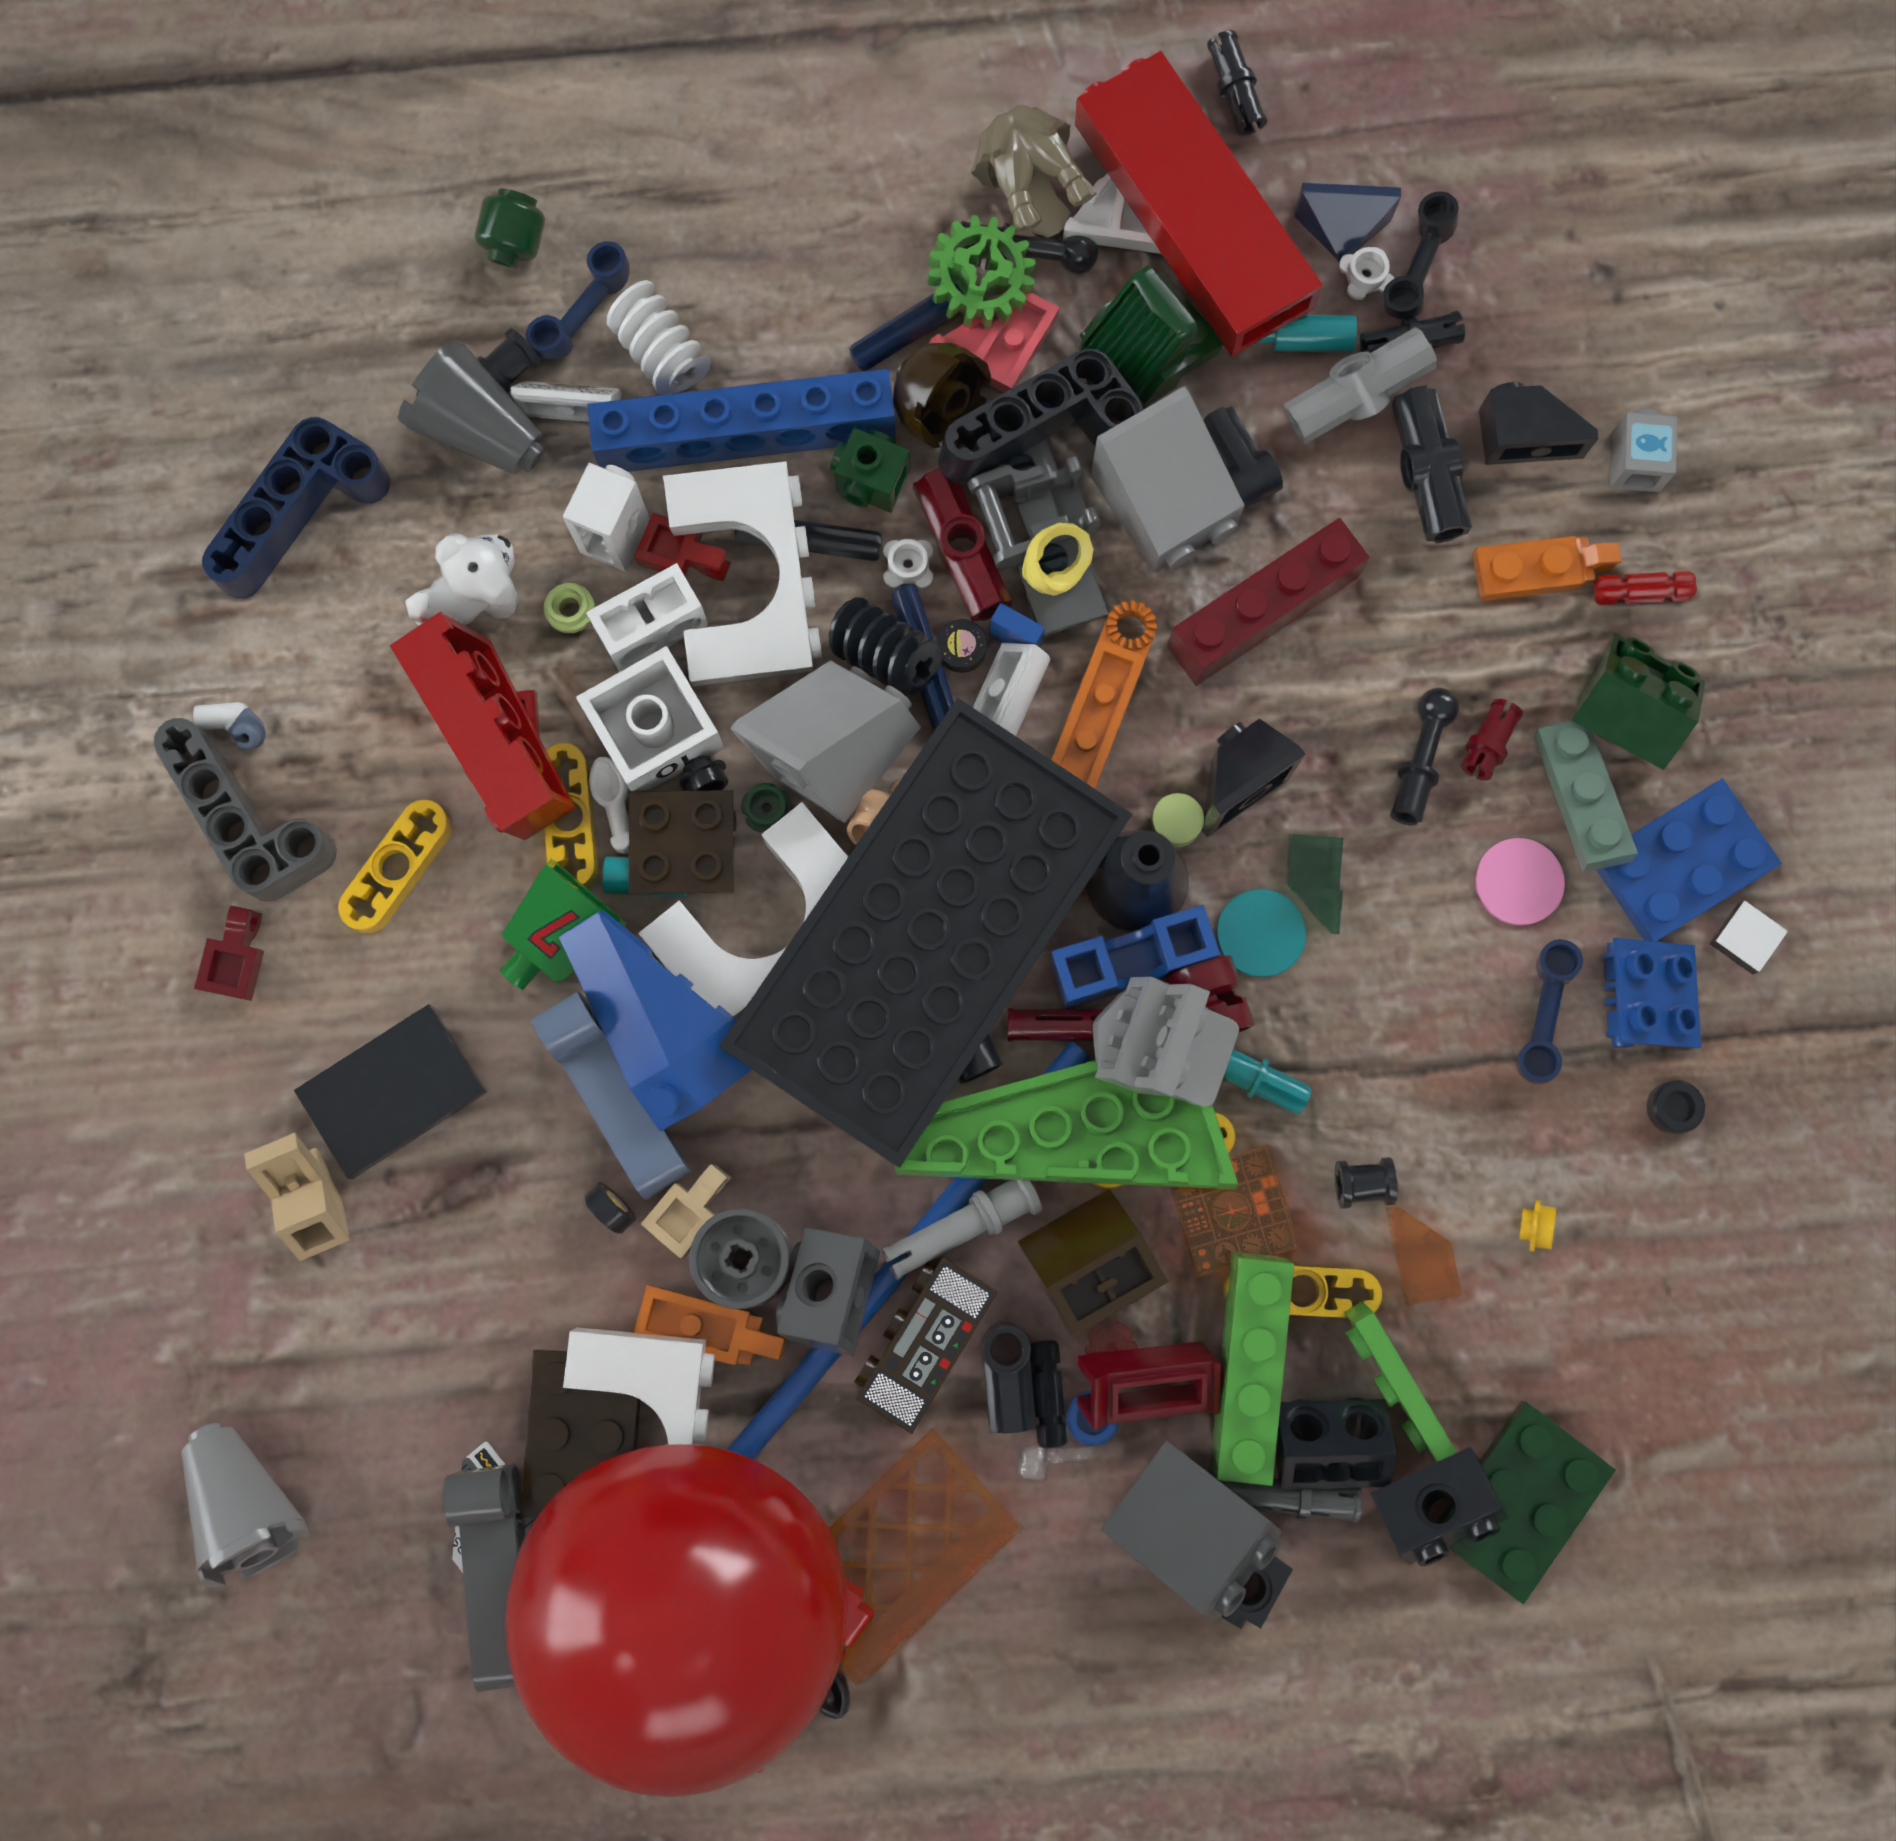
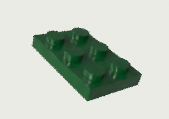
[1436,1401,1616,1605]

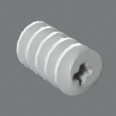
[607,280,711,395]

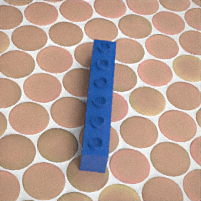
[587,369,896,472]

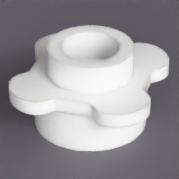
[1339,247,1394,300]
[883,539,933,589]

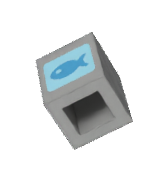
[1610,409,1678,492]

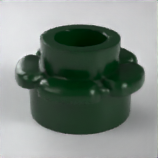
[741,783,792,832]

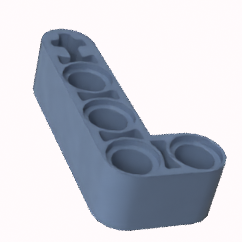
[531,991,691,1201]

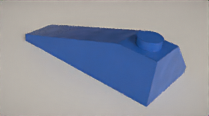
[559,909,751,1131]

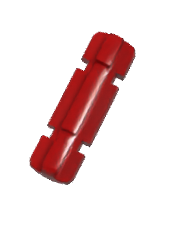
[1593,571,1697,605]

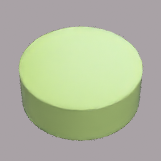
[1151,793,1204,847]

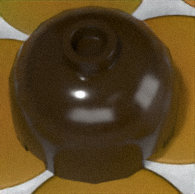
[893,343,991,448]

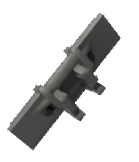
[968,424,1108,636]

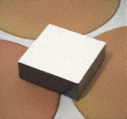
[1710,900,1788,975]

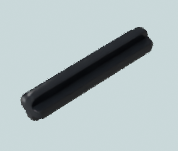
[734,519,883,561]

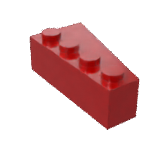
[389,612,575,840]

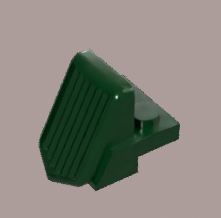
[1079,266,1223,408]

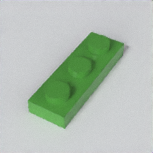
[1344,1301,1457,1462]

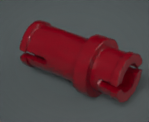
[1460,699,1523,781]

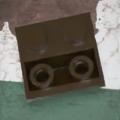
[1017,1189,1169,1337]

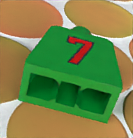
[499,858,627,990]

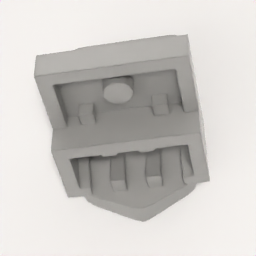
[1093,977,1239,1107]

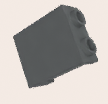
[1101,1440,1282,1622]

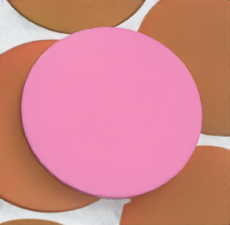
[1475,838,1565,926]

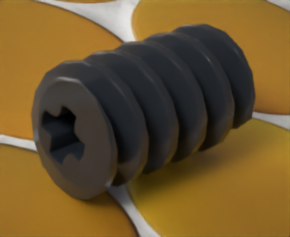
[829,597,944,696]

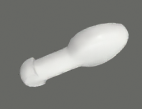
[589,757,629,854]

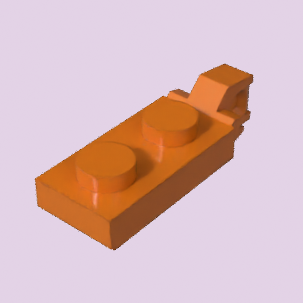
[1472,536,1622,601]
[634,1285,787,1366]

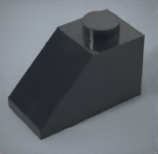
[1479,382,1599,465]

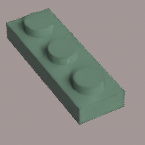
[1534,721,1638,872]

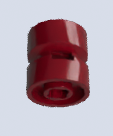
[1167,955,1255,1033]

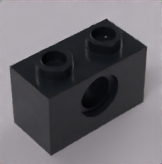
[1371,1446,1509,1567]

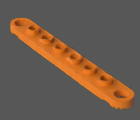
[1051,600,1157,789]

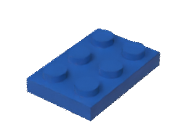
[1597,778,1782,942]

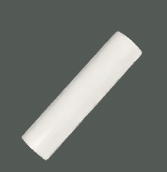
[973,643,1050,736]

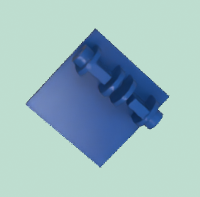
[1602,938,1701,1048]

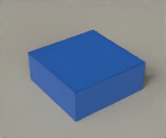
[989,603,1045,648]

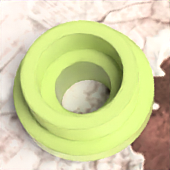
[544,583,595,633]

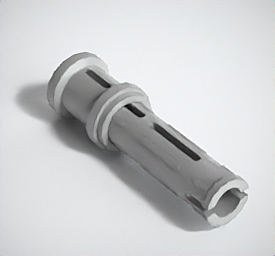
[881,1180,1042,1280]

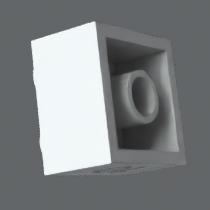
[576,646,724,792]

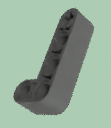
[154,718,337,902]
[443,1464,526,1692]

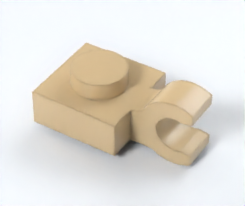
[641,1164,732,1259]

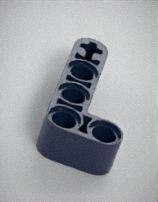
[202,417,390,599]

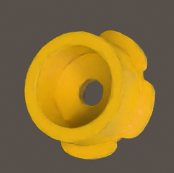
[1519,1199,1557,1252]

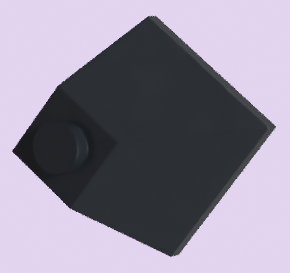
[1202,718,1306,837]

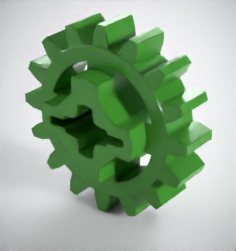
[927,215,1036,329]

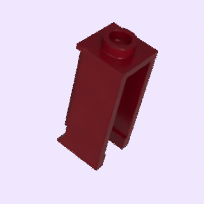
[1077,1341,1224,1430]

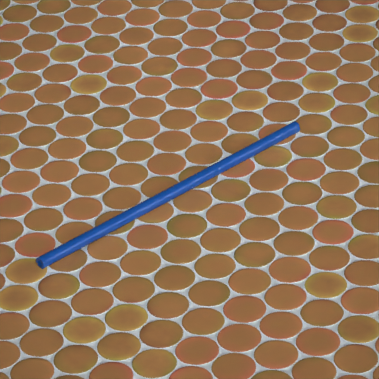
[727,1041,1090,1460]

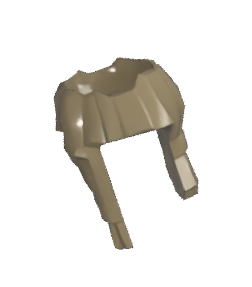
[971,105,1097,240]

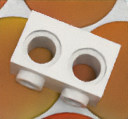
[586,563,708,672]

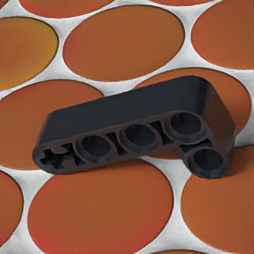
[938,349,1143,483]

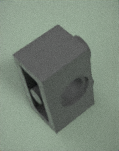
[776,1227,880,1356]

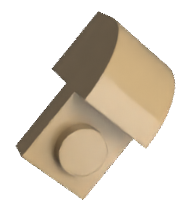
[244,1133,350,1261]

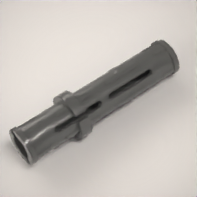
[1207,1471,1362,1522]

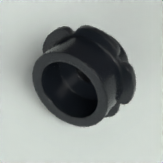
[679,756,729,791]

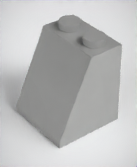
[1090,386,1245,573]
[730,660,921,823]

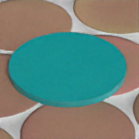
[1217,889,1306,977]

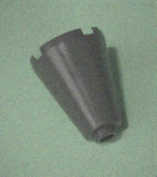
[398,339,545,475]

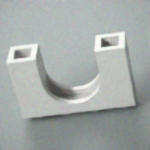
[663,461,822,687]
[638,802,848,1020]
[563,1327,715,1445]

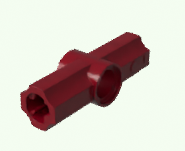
[913,468,1012,622]

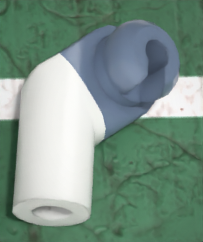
[193,702,266,750]

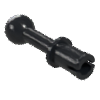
[960,221,1098,273]
[1390,687,1459,826]

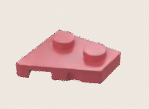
[929,293,1060,393]

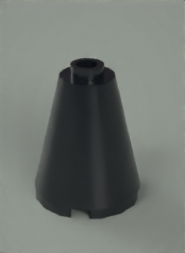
[1086,830,1189,932]

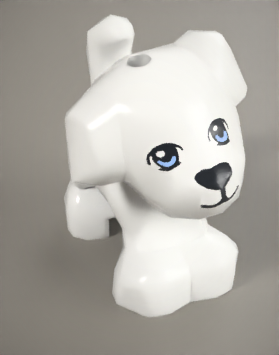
[405,533,519,626]

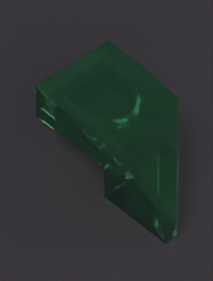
[1286,834,1344,934]

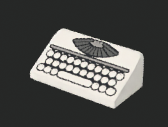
[511,381,622,422]

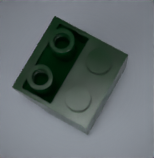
[1572,633,1705,770]

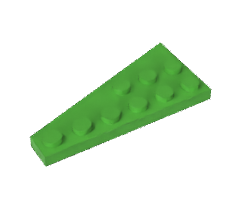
[894,1060,1238,1189]

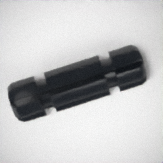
[1030,1340,1067,1448]

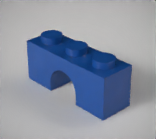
[1049,905,1220,1009]

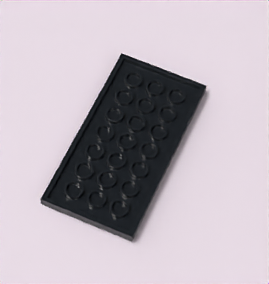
[719,697,1132,1168]

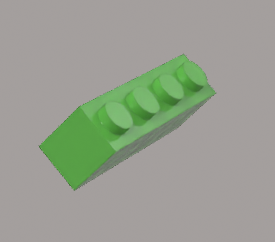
[1210,1251,1294,1486]

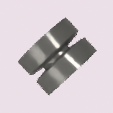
[689,1208,793,1309]

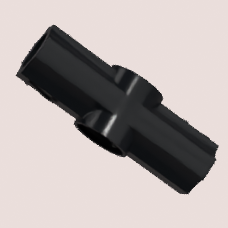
[1391,385,1472,544]

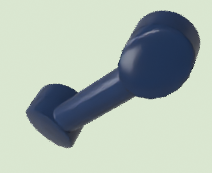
[526,241,630,360]
[1516,939,1583,1084]

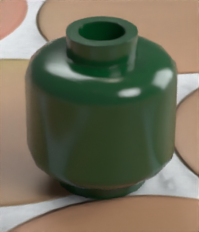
[475,188,545,268]

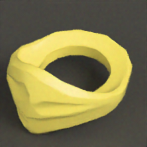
[1022,523,1094,596]

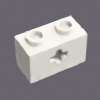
[563,463,650,572]

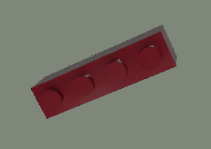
[1167,517,1370,686]

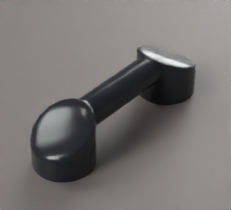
[1383,191,1459,319]

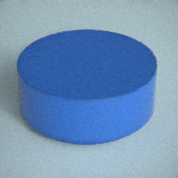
[1065,1390,1119,1446]

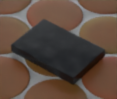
[294,1004,487,1180]

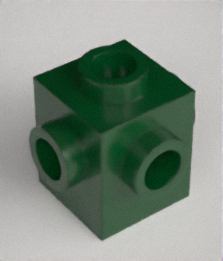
[830,428,911,513]

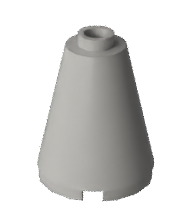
[181,1423,311,1588]

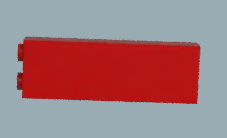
[1075,51,1323,357]

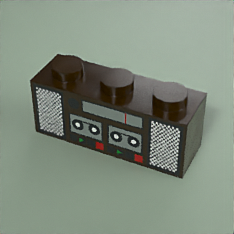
[854,1258,998,1434]

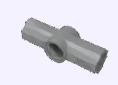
[1283,327,1437,445]

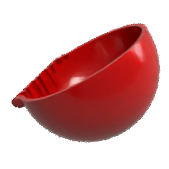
[505,1444,875,1797]

